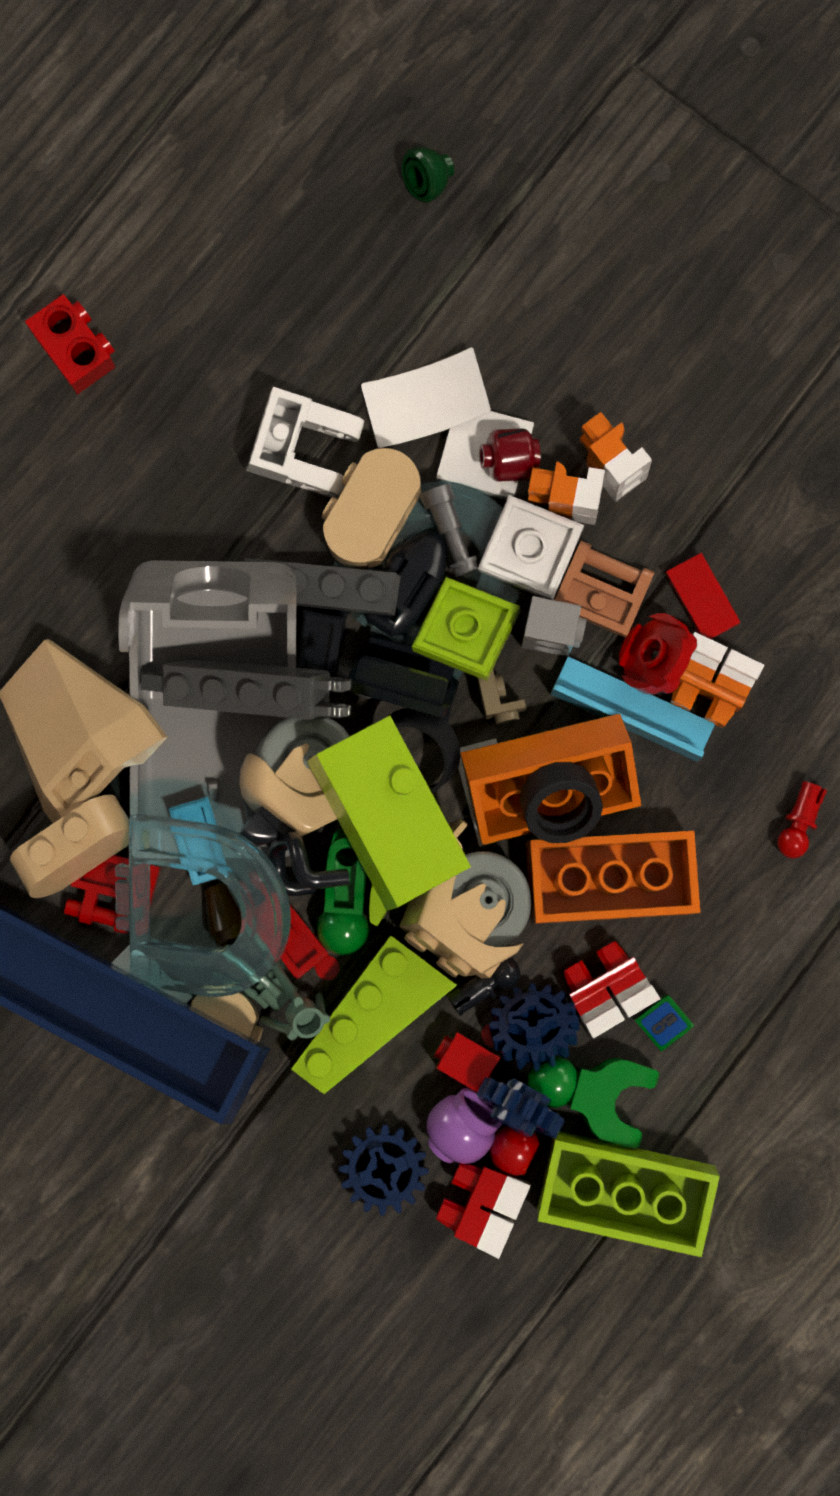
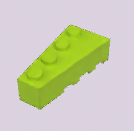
[291,936,457,1094]

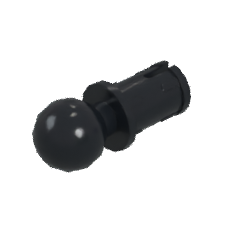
[446,957,521,1016]

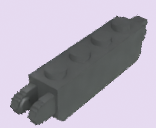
[141,659,351,720]

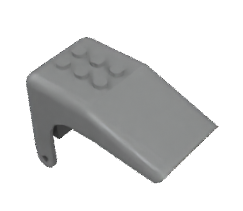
[119,560,297,857]

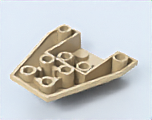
[0,639,168,823]

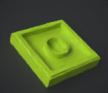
[412,577,520,681]

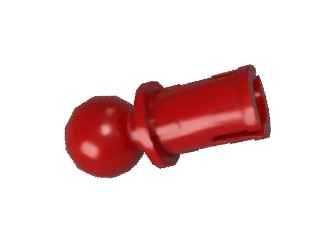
[777,781,827,859]

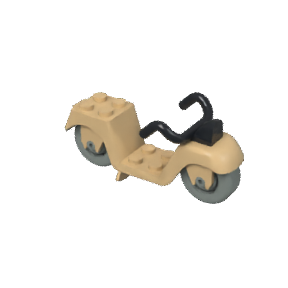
[236,716,532,979]

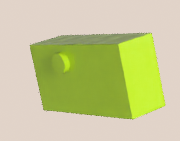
[307,716,471,911]
[537,1131,720,1257]

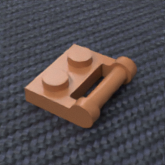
[555,540,655,638]

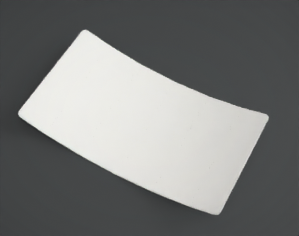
[361,348,491,448]

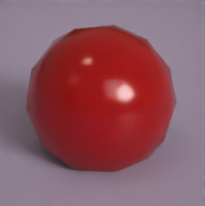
[489,1126,540,1177]

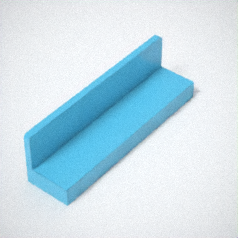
[550,657,715,762]

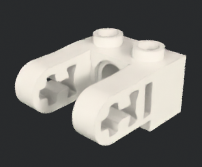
[246,387,364,498]

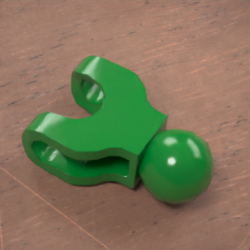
[317,826,369,955]
[527,1056,660,1148]

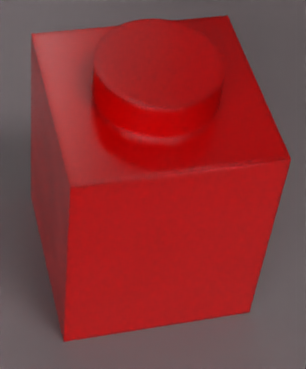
[434,1032,500,1092]

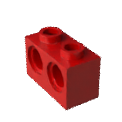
[25,294,116,395]

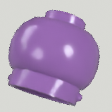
[427,1088,502,1164]

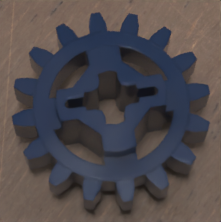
[489,983,580,1071]
[476,1077,565,1139]
[339,1124,429,1216]

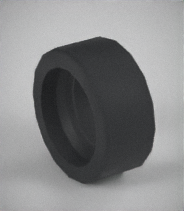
[519,762,603,843]

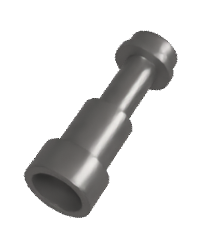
[420,483,478,577]

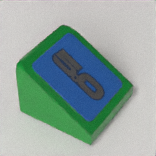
[634,994,694,1052]

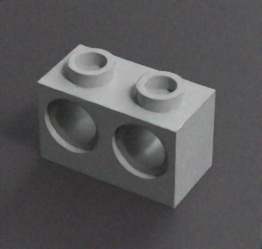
[521,596,587,657]

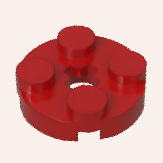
[619,613,697,694]

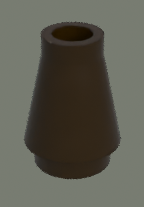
[204,884,249,947]

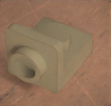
[476,670,526,724]

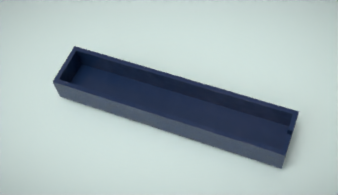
[0,904,271,1125]

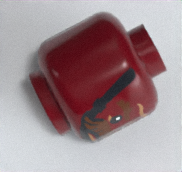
[479,428,541,482]

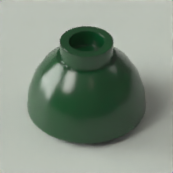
[401,147,454,203]

